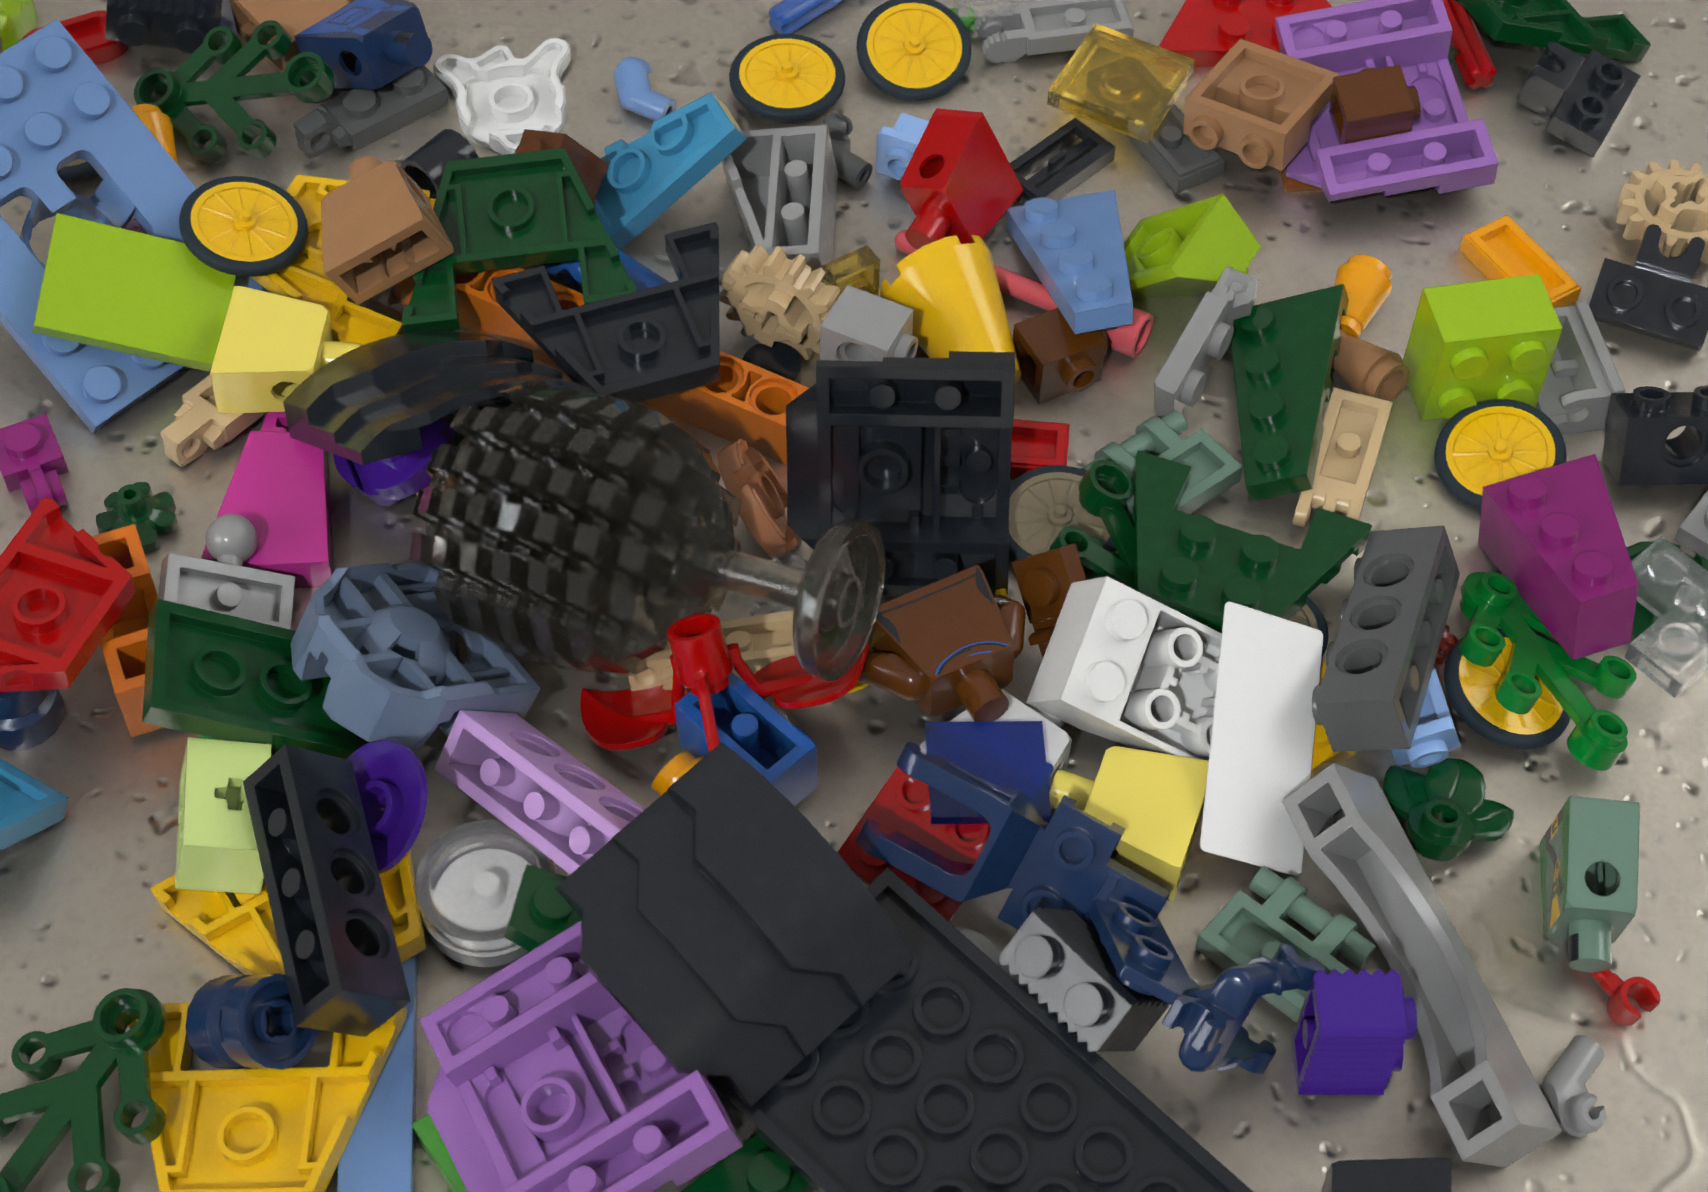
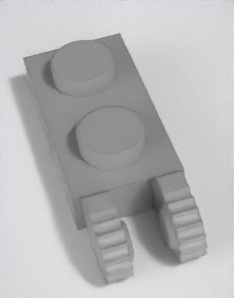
[974,0,1134,64]

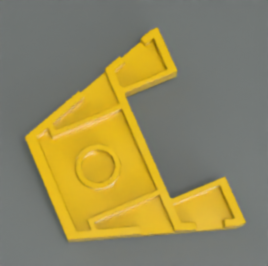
[250,174,436,345]
[150,850,426,975]
[129,1002,407,1192]

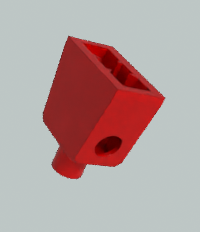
[900,108,1024,250]

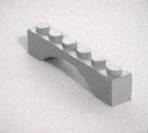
[1282,763,1563,1168]

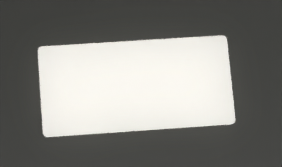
[1200,602,1323,876]

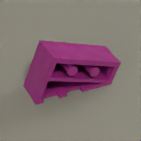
[1478,454,1639,660]

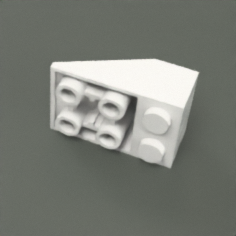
[1026,576,1222,761]

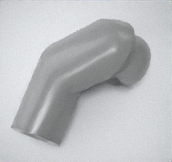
[1542,1035,1606,1137]

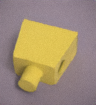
[210,286,363,414]
[1047,746,1208,901]

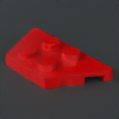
[1157,0,1332,67]
[0,497,135,693]

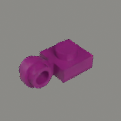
[0,413,69,514]

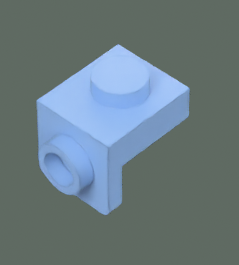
[1391,669,1461,768]

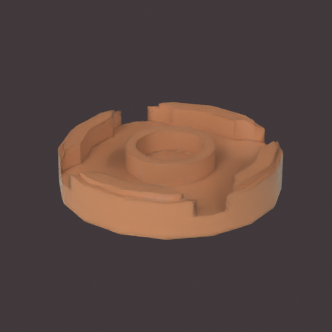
[717,439,803,560]

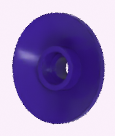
[347,740,428,875]

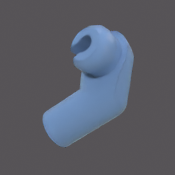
[614,56,676,121]

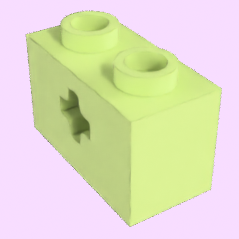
[175,737,271,894]

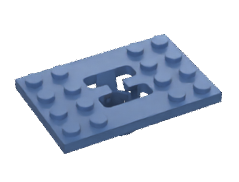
[0,19,270,434]

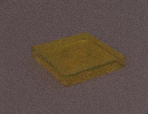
[1047,23,1195,143]

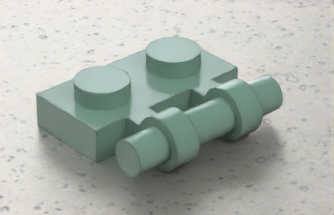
[1081,410,1243,527]
[1195,866,1377,1023]

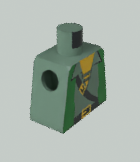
[1540,796,1640,972]

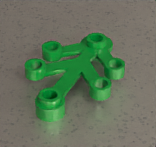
[1459,572,1637,771]

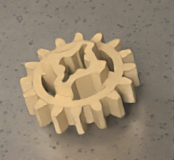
[1615,159,1708,266]
[719,245,840,360]

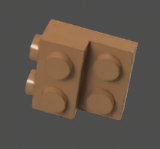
[1183,39,1340,171]

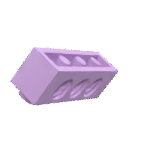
[435,710,645,874]

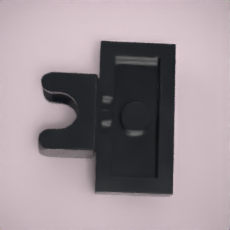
[1517,42,1641,157]
[1589,224,1708,351]

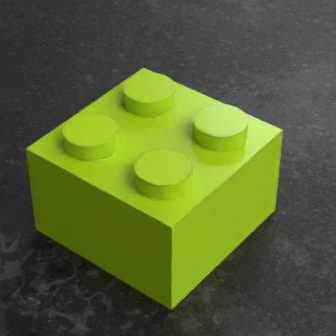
[1402,274,1563,421]

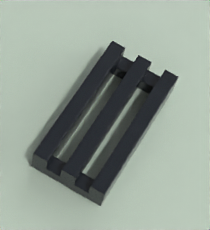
[1010,118,1115,204]

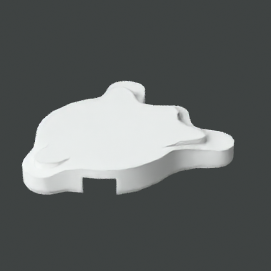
[433,38,571,155]

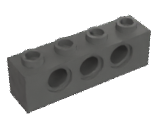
[1312,526,1460,752]

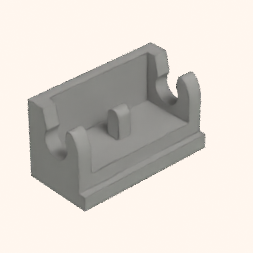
[1536,300,1626,435]

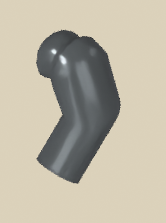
[823,112,872,189]

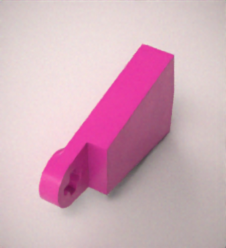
[201,412,334,588]

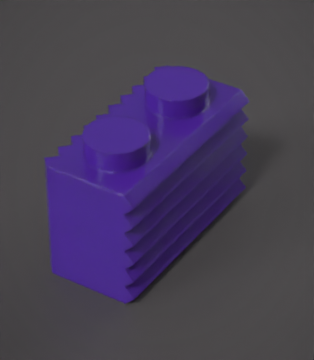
[1291,968,1417,1095]

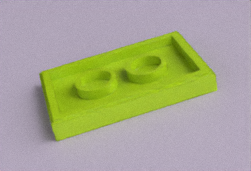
[32,213,236,372]

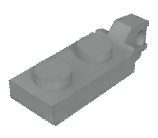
[1154,266,1259,418]

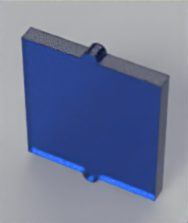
[924,721,1053,824]

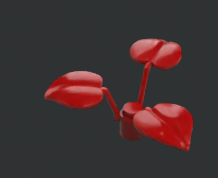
[580,613,870,776]

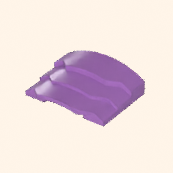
[1275,0,1499,202]
[419,920,743,1192]

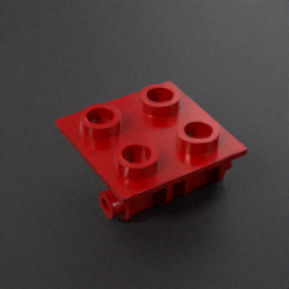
[837,766,991,922]

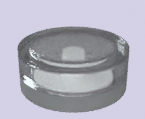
[415,819,555,967]

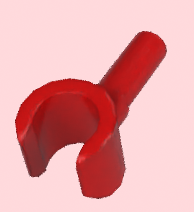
[1587,970,1661,1026]

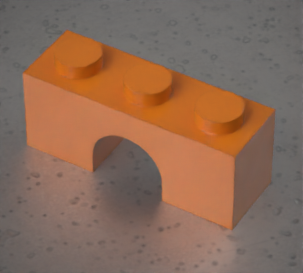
[91,524,164,738]

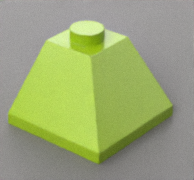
[1123,194,1261,299]

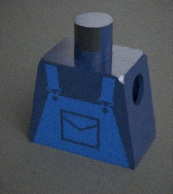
[294,0,433,89]

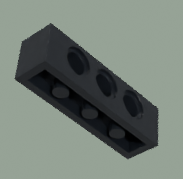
[1602,385,1708,485]
[243,744,411,1037]

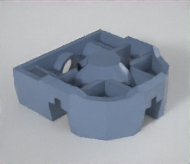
[290,560,541,750]

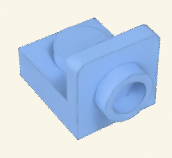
[876,113,929,180]

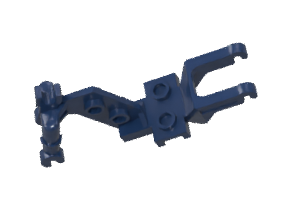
[856,742,1325,1074]

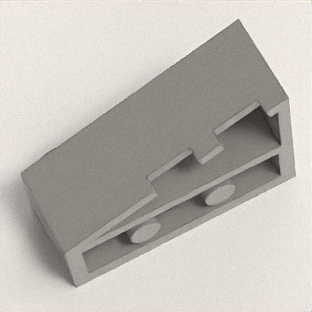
[722,124,838,285]

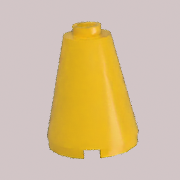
[880,235,1021,392]

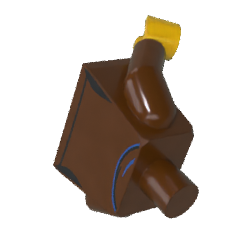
[848,565,1026,725]

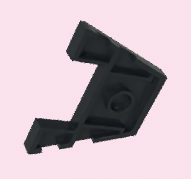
[492,222,720,412]

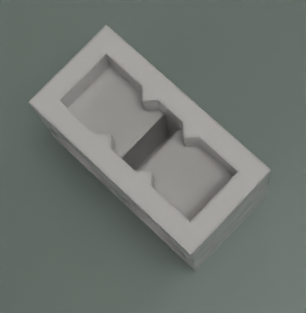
[820,285,918,361]

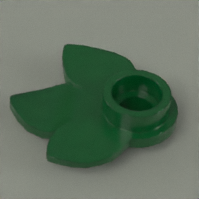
[1383,758,1514,861]

